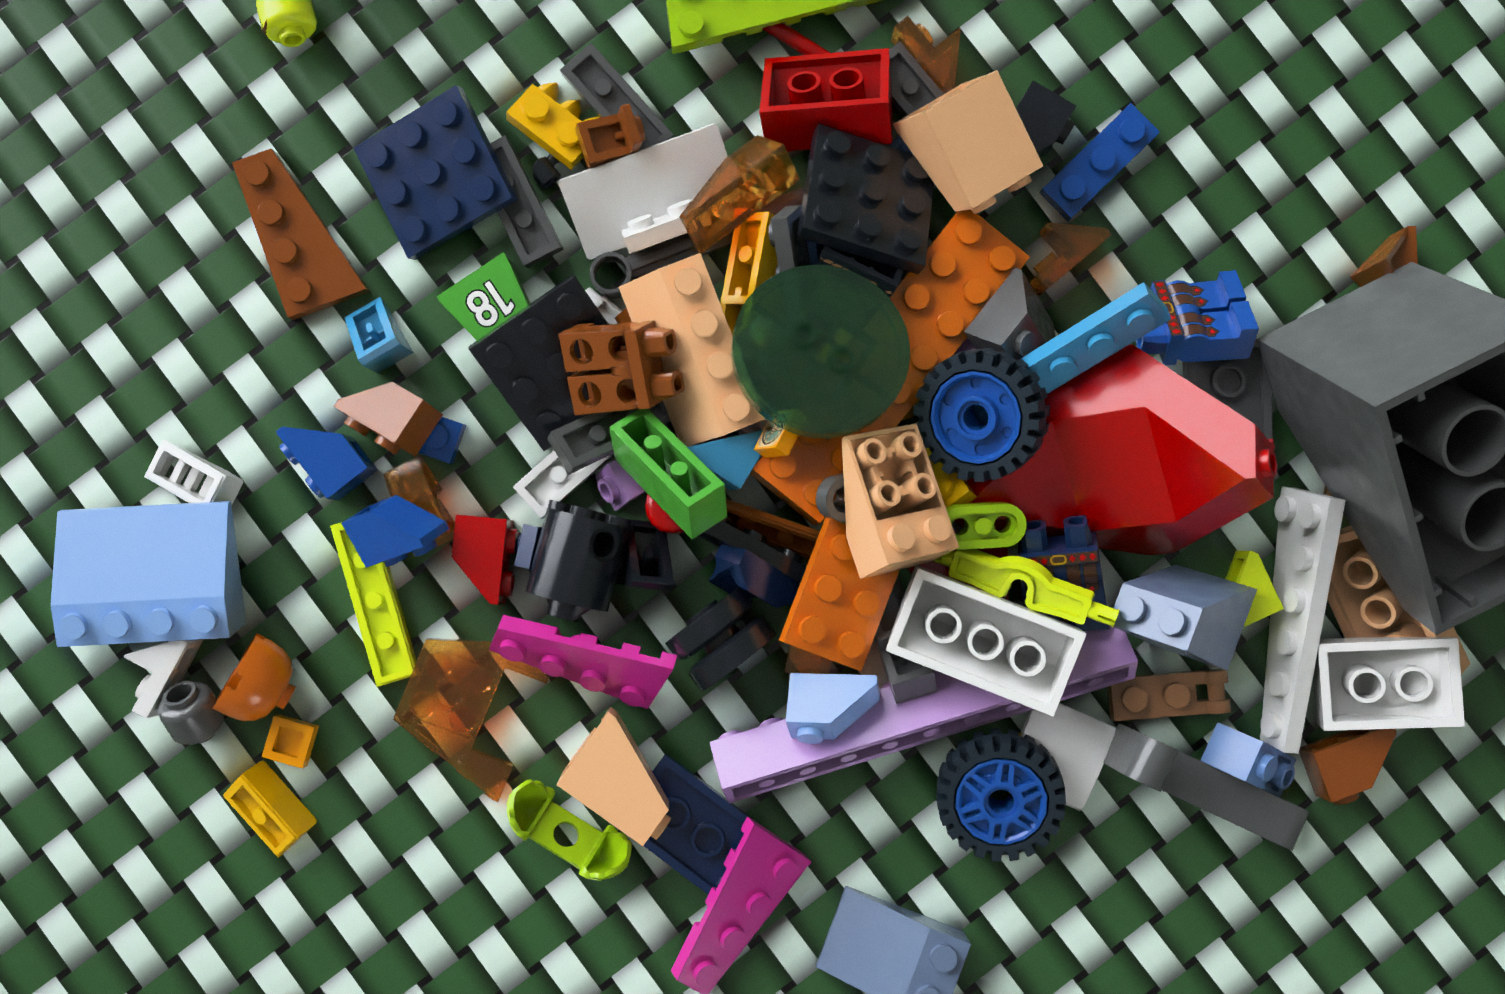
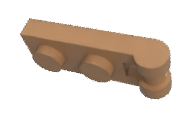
[1107,669,1231,721]

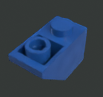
[275,427,378,501]
[341,495,450,568]

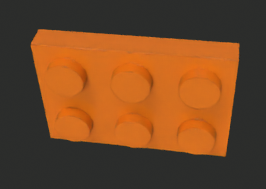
[779,517,900,671]

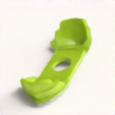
[506,779,632,881]

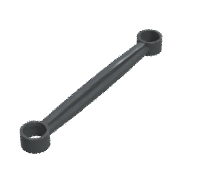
[589,187,805,299]

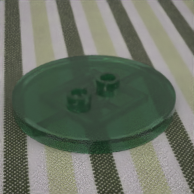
[731,265,910,438]

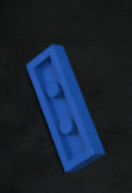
[1039,103,1160,222]

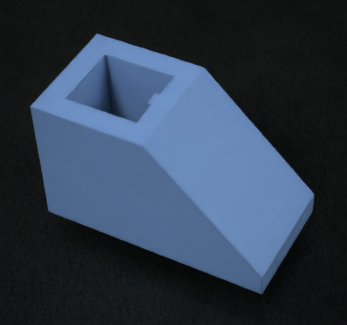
[1200,722,1297,798]

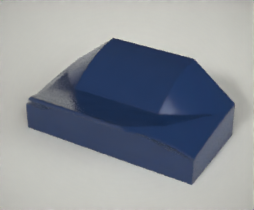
[709,544,800,608]

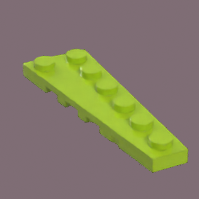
[666,0,883,54]

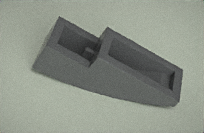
[874,576,937,704]

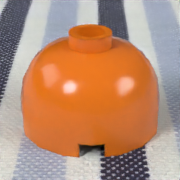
[212,633,296,721]

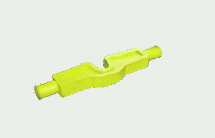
[934,549,1119,628]

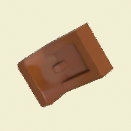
[575,104,645,169]

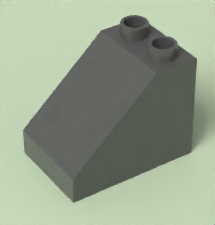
[1257,262,1505,635]

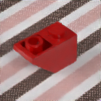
[451,514,519,605]

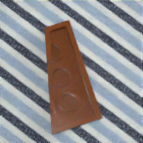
[232,148,370,320]

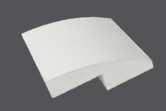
[1020,703,1116,811]

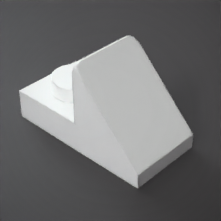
[124,639,203,719]

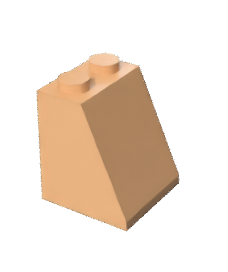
[893,70,1043,214]

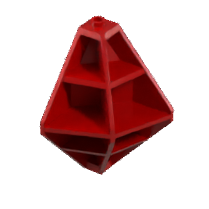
[954,344,1277,555]

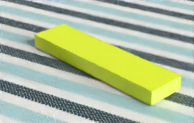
[330,522,421,687]

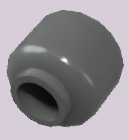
[157,681,224,745]

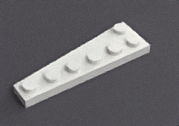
[1260,486,1346,754]

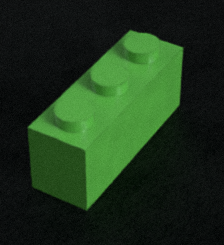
[609,409,727,540]

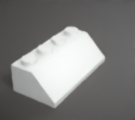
[886,565,1087,717]

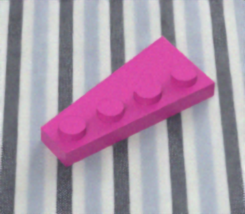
[489,615,677,709]
[671,816,811,994]

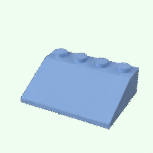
[51,501,246,647]

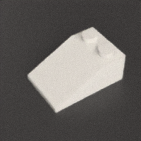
[1313,637,1465,731]

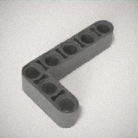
[1103,723,1310,851]

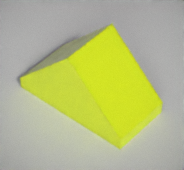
[1226,551,1284,627]

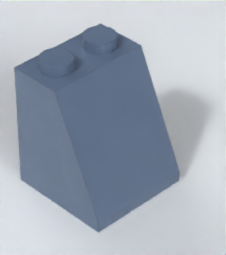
[1114,565,1257,671]

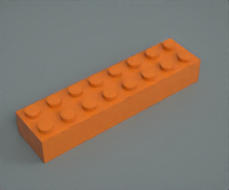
[750,209,1030,525]

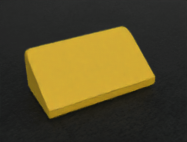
[223,761,317,858]

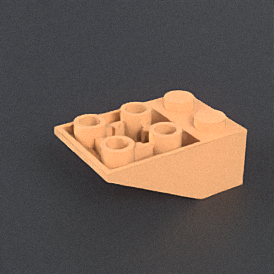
[842,423,959,579]

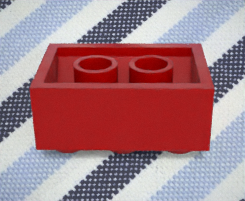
[759,48,893,152]

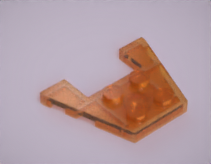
[393,638,550,802]

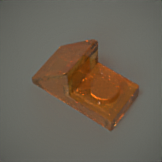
[891,16,961,94]
[1030,223,1112,296]

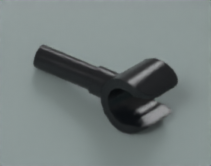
[533,154,561,190]

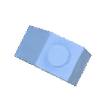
[786,673,880,744]

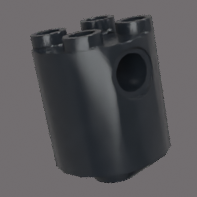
[526,500,631,622]

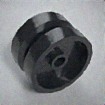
[665,587,777,692]

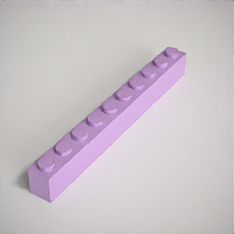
[709,626,1138,803]

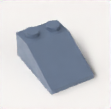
[816,886,971,994]

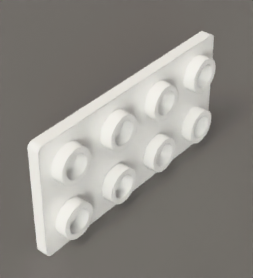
[559,124,743,260]

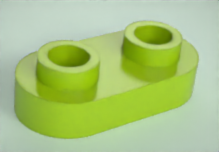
[946,502,1027,550]

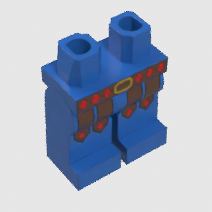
[1136,270,1259,366]

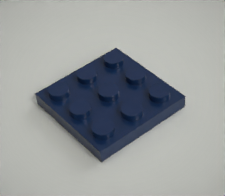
[353,85,518,260]

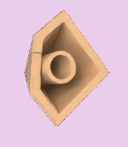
[556,707,671,846]

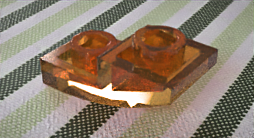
[383,455,455,548]

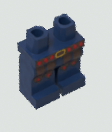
[1018,515,1110,631]

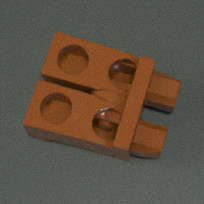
[558,320,685,415]

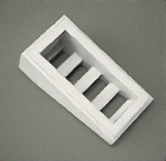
[144,440,243,505]

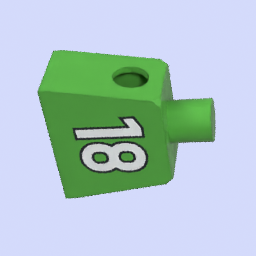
[436,252,531,340]

